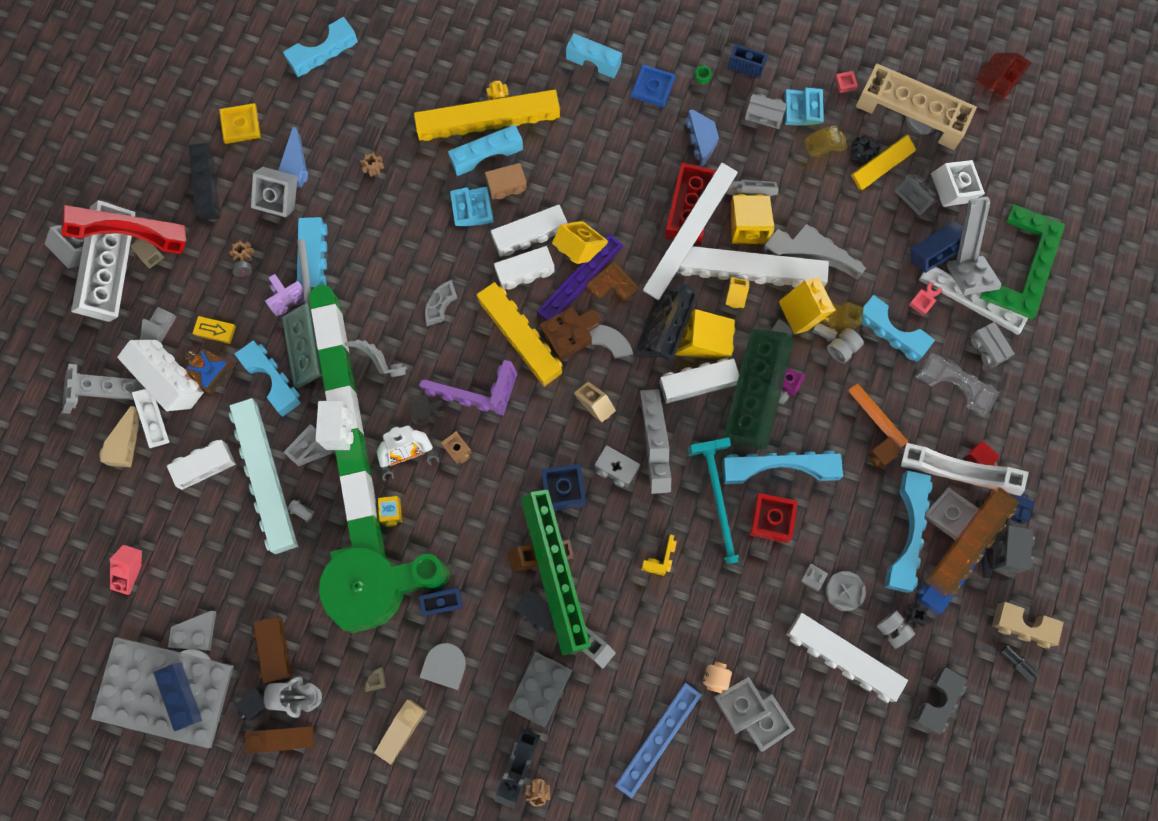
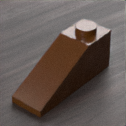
[508,540,574,572]
[245,726,314,754]

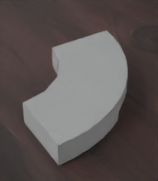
[425,280,457,326]
[589,325,633,359]

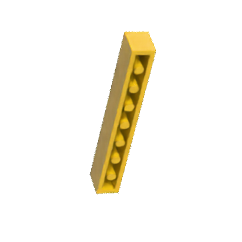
[414,90,560,141]

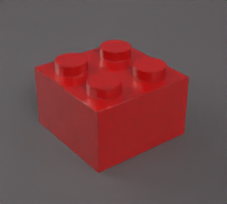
[749,493,798,543]

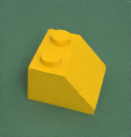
[552,221,608,264]

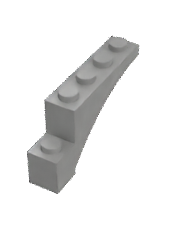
[762,224,866,280]
[640,389,671,494]

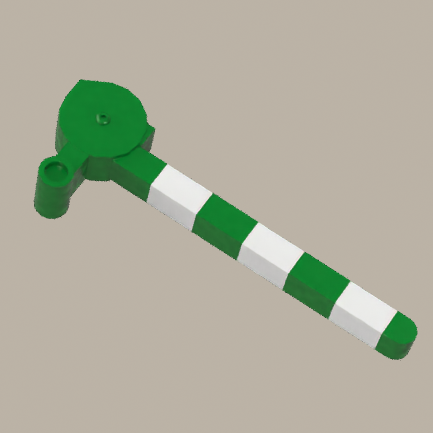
[309,285,450,633]

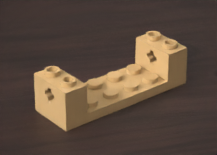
[856,63,977,150]

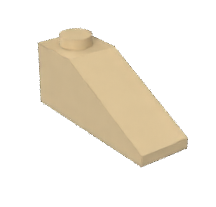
[100,406,140,467]
[374,700,427,765]

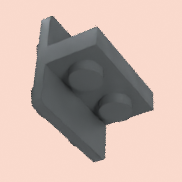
[894,174,939,216]

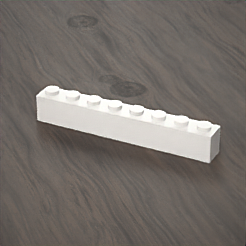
[677,246,829,288]

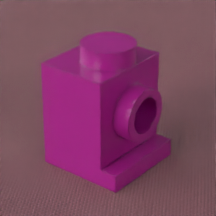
[773,366,806,397]

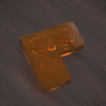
[586,262,639,301]

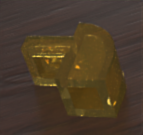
[804,126,848,157]
[822,302,864,330]

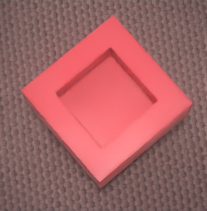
[835,71,858,93]

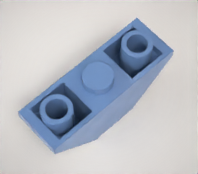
[686,109,719,167]

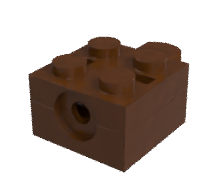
[540,306,600,362]

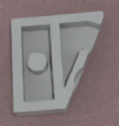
[283,424,335,466]
[168,611,216,651]

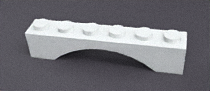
[901,443,1029,496]

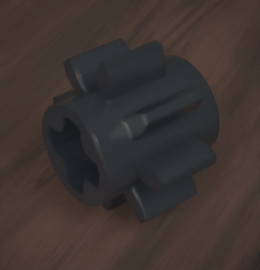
[903,603,930,628]

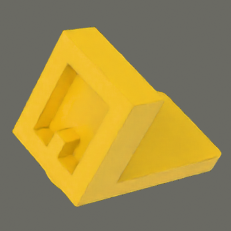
[641,534,677,576]

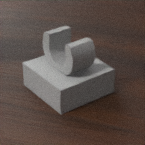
[800,564,828,592]

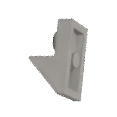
[140,307,176,343]

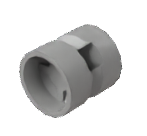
[827,328,864,364]
[876,610,915,649]

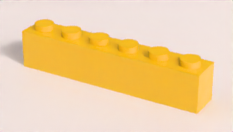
[476,282,563,387]

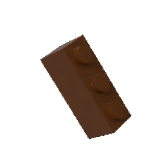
[252,617,292,684]

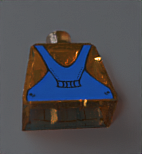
[184,349,234,395]

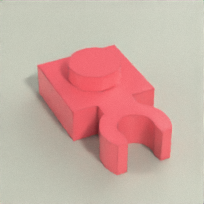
[909,282,942,316]

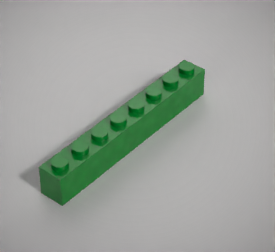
[521,490,591,656]

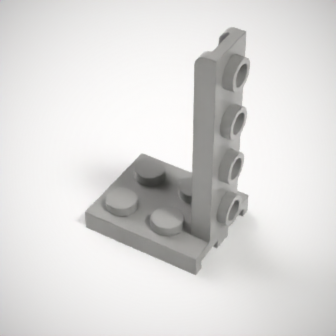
[947,197,1001,295]
[62,364,157,414]

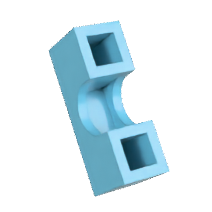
[566,33,622,79]

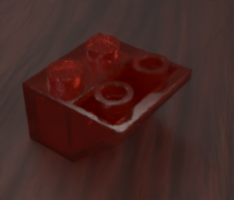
[975,53,1032,99]

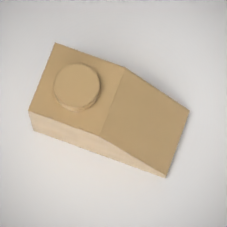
[574,382,616,423]

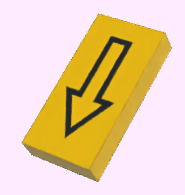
[192,316,236,344]

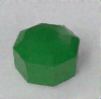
[694,65,712,84]

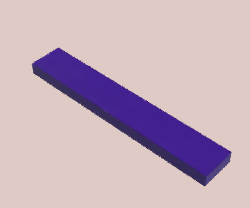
[537,233,623,321]

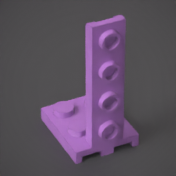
[419,360,517,416]

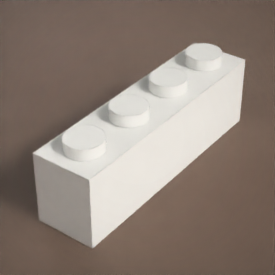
[491,205,567,257]
[659,358,741,403]

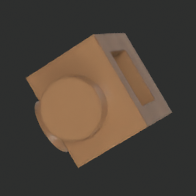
[441,431,472,465]

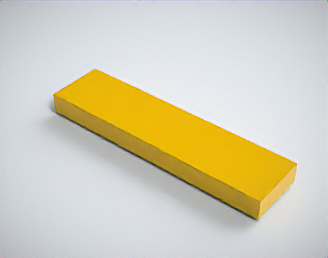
[851,135,916,190]

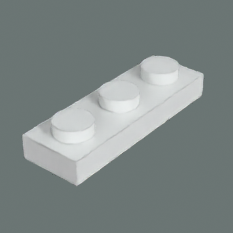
[132,389,169,448]

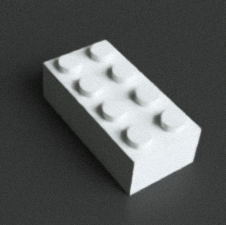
[117,340,204,411]

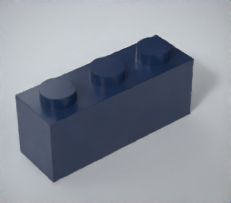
[910,221,963,273]
[153,662,203,732]

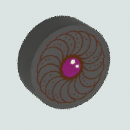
[232,261,252,277]

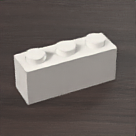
[494,246,554,290]
[167,440,236,490]

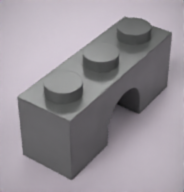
[912,667,967,735]

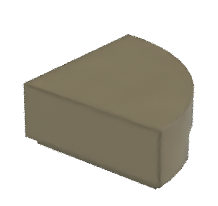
[365,667,386,692]

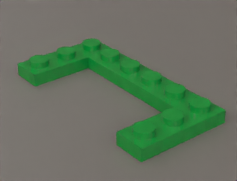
[979,204,1065,319]

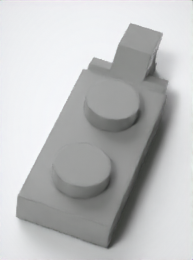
[726,180,779,197]

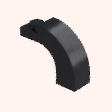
[494,728,540,809]

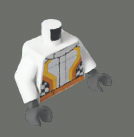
[377,426,439,481]

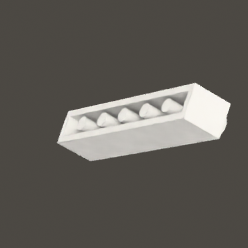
[786,613,908,703]

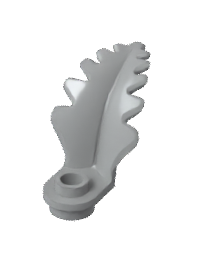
[344,340,407,377]

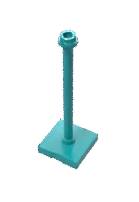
[686,438,739,564]

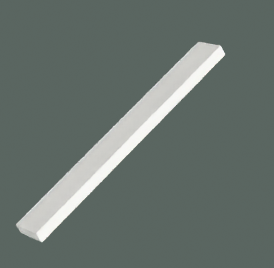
[643,163,738,300]

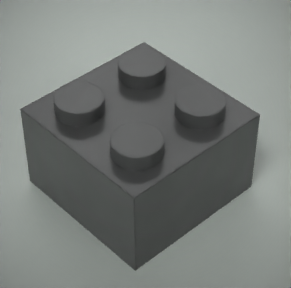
[992,526,1035,574]

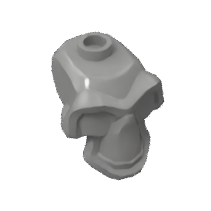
[264,677,322,718]

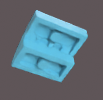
[784,88,824,125]
[450,187,494,226]

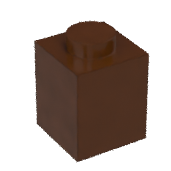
[867,437,903,469]

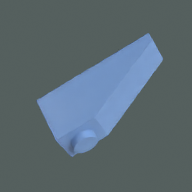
[278,127,308,188]

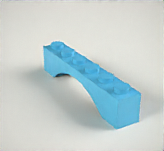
[722,451,843,484]
[884,471,932,593]

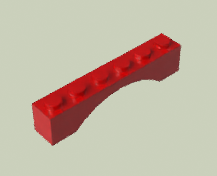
[61,205,186,254]

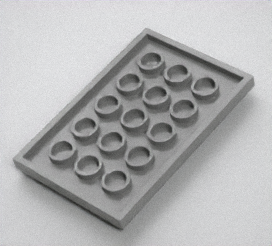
[91,637,234,748]

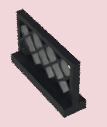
[634,284,699,361]

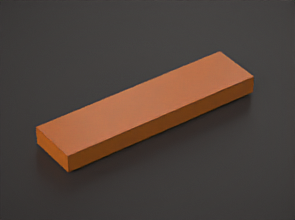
[849,384,908,449]

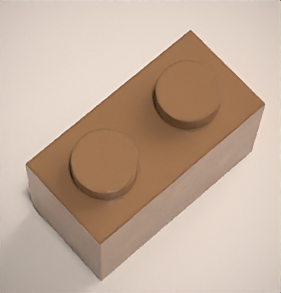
[485,163,527,199]

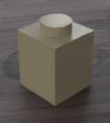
[130,238,164,269]

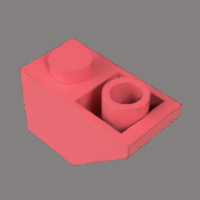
[110,545,142,595]

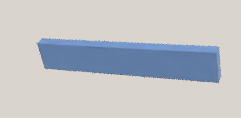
[614,683,702,799]

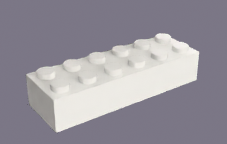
[71,200,136,322]

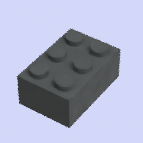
[508,652,572,727]

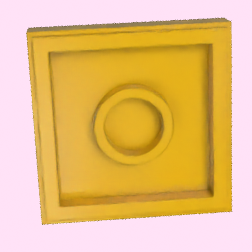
[219,103,261,144]

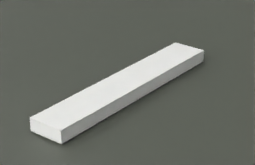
[919,267,1028,335]

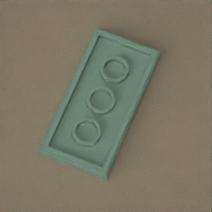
[282,303,322,388]

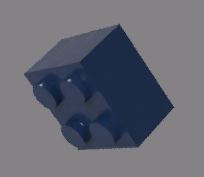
[541,464,586,511]

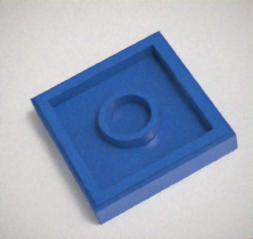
[631,64,676,108]

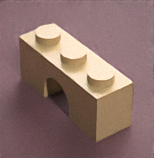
[992,602,1064,649]

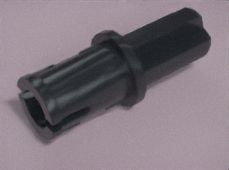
[1000,644,1038,681]

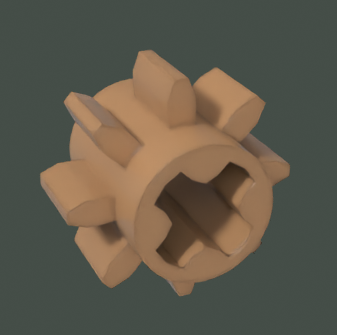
[360,152,384,177]
[229,240,255,262]
[525,779,550,806]

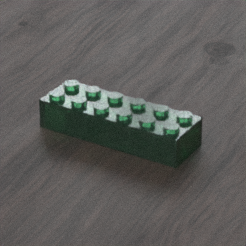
[723,329,794,450]

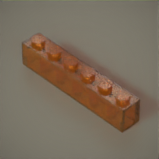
[925,487,1019,597]

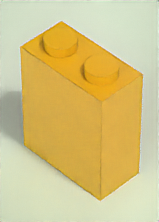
[779,277,835,334]

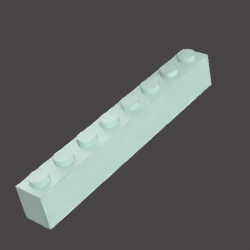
[229,398,298,554]

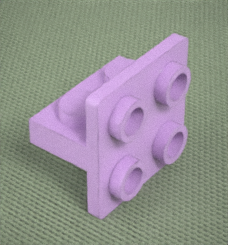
[265,274,304,316]

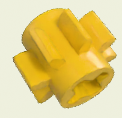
[486,81,509,100]

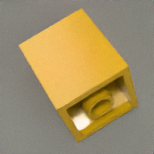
[731,194,774,244]
[675,309,735,360]

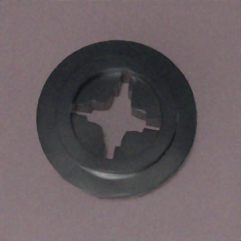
[851,135,880,163]

